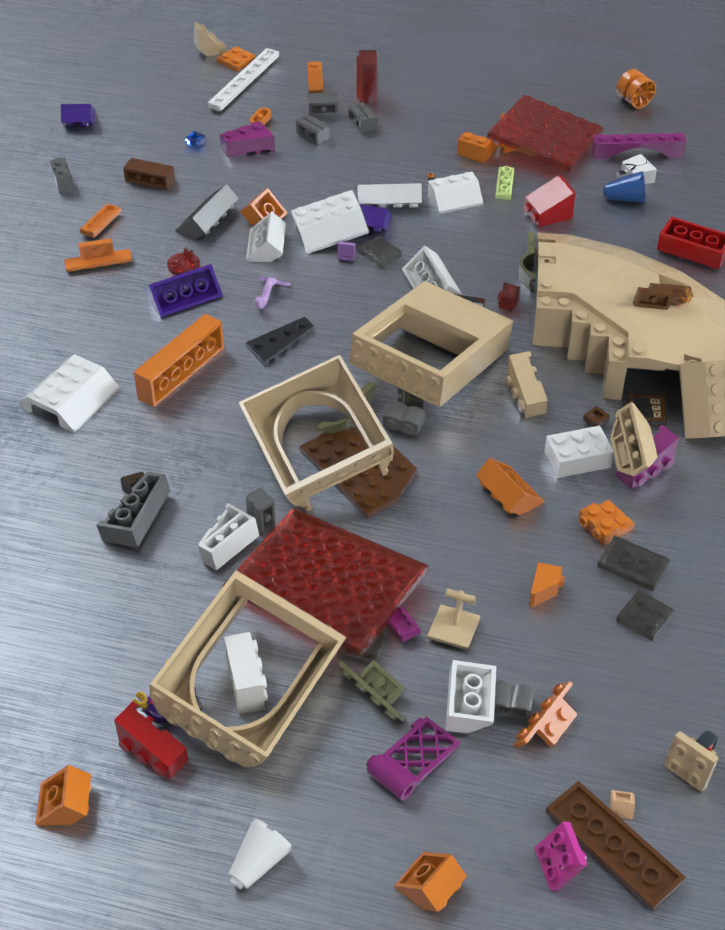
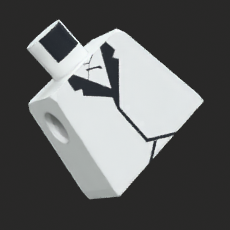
[616,154,657,184]

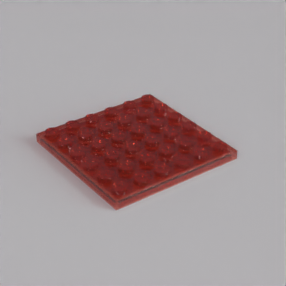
[487,95,604,173]

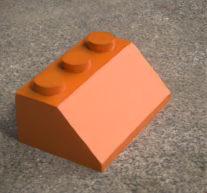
[476,458,544,515]

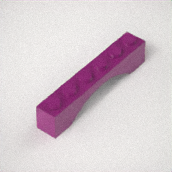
[591,132,687,159]

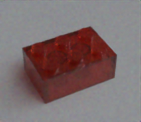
[356,50,378,104]

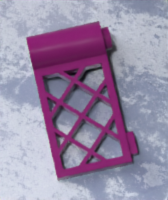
[366,716,461,801]

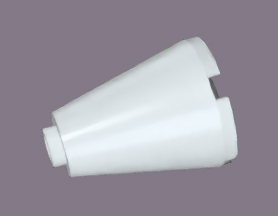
[228,818,292,890]

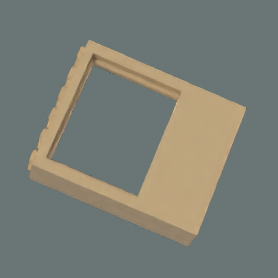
[349,281,513,408]

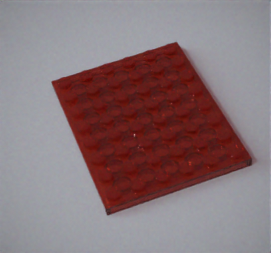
[222,508,429,655]

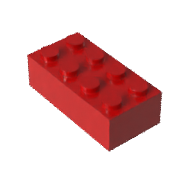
[657,216,725,269]

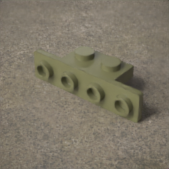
[338,660,406,722]

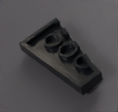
[246,317,314,367]

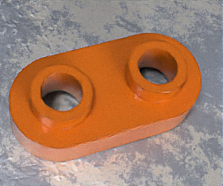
[250,108,271,125]

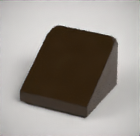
[120,472,144,495]

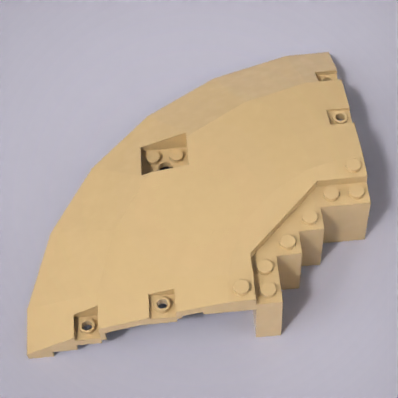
[532,233,725,400]

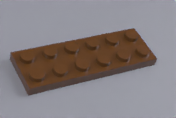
[545,780,686,912]

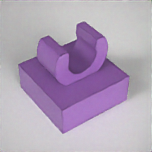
[337,241,356,261]

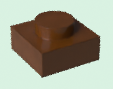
[583,406,610,427]

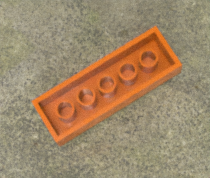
[133,313,224,407]

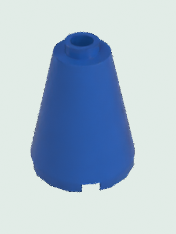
[603,171,646,203]

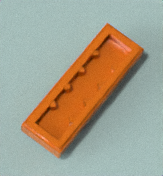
[80,203,121,238]

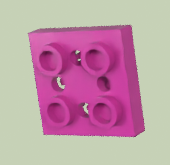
[534,821,587,891]

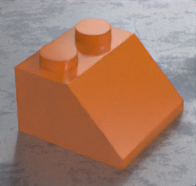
[457,132,497,163]
[240,188,287,226]
[35,764,91,826]
[394,852,467,912]

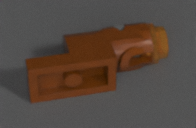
[633,283,692,310]

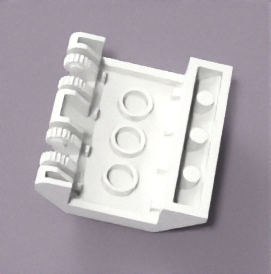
[291,190,369,254]
[19,354,120,433]

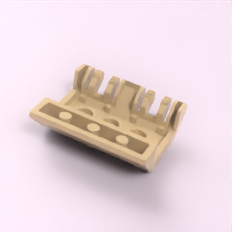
[679,360,725,439]

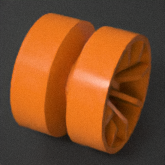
[616,69,656,109]

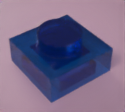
[185,131,206,148]

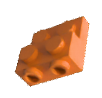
[578,499,635,546]

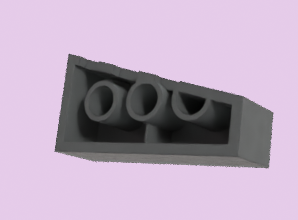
[96,472,170,547]

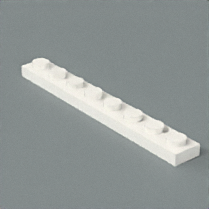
[208,48,279,111]

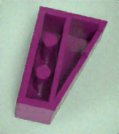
[616,425,679,489]

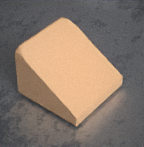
[610,790,635,820]

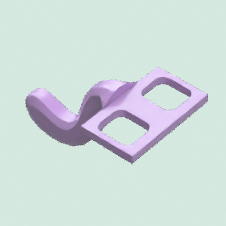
[255,277,291,309]

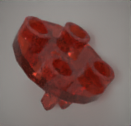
[167,247,201,275]

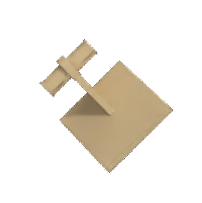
[427,588,481,650]

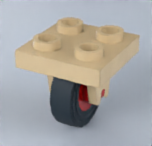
[664,731,719,792]

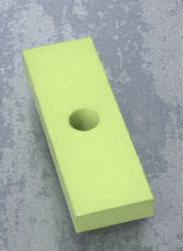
[495,166,514,200]

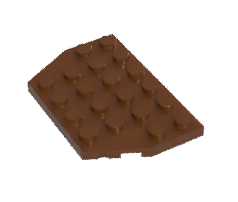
[299,427,417,519]

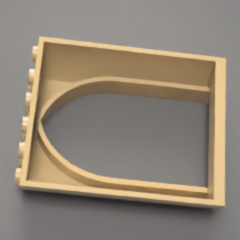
[239,355,393,511]
[150,570,346,767]

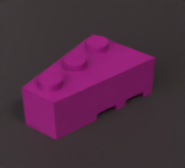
[220,121,275,157]

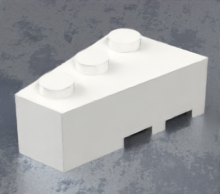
[198,503,259,570]

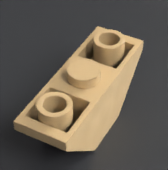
[194,22,227,56]

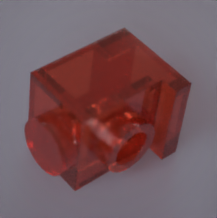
[497,282,520,312]

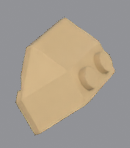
[610,402,658,476]

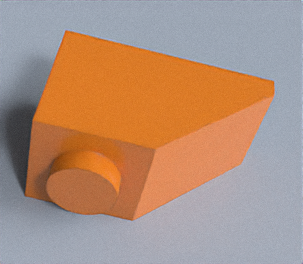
[307,61,323,93]
[529,562,565,607]

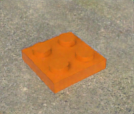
[217,46,256,72]

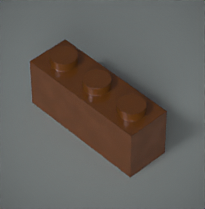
[123,158,175,190]

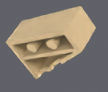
[505,351,548,418]

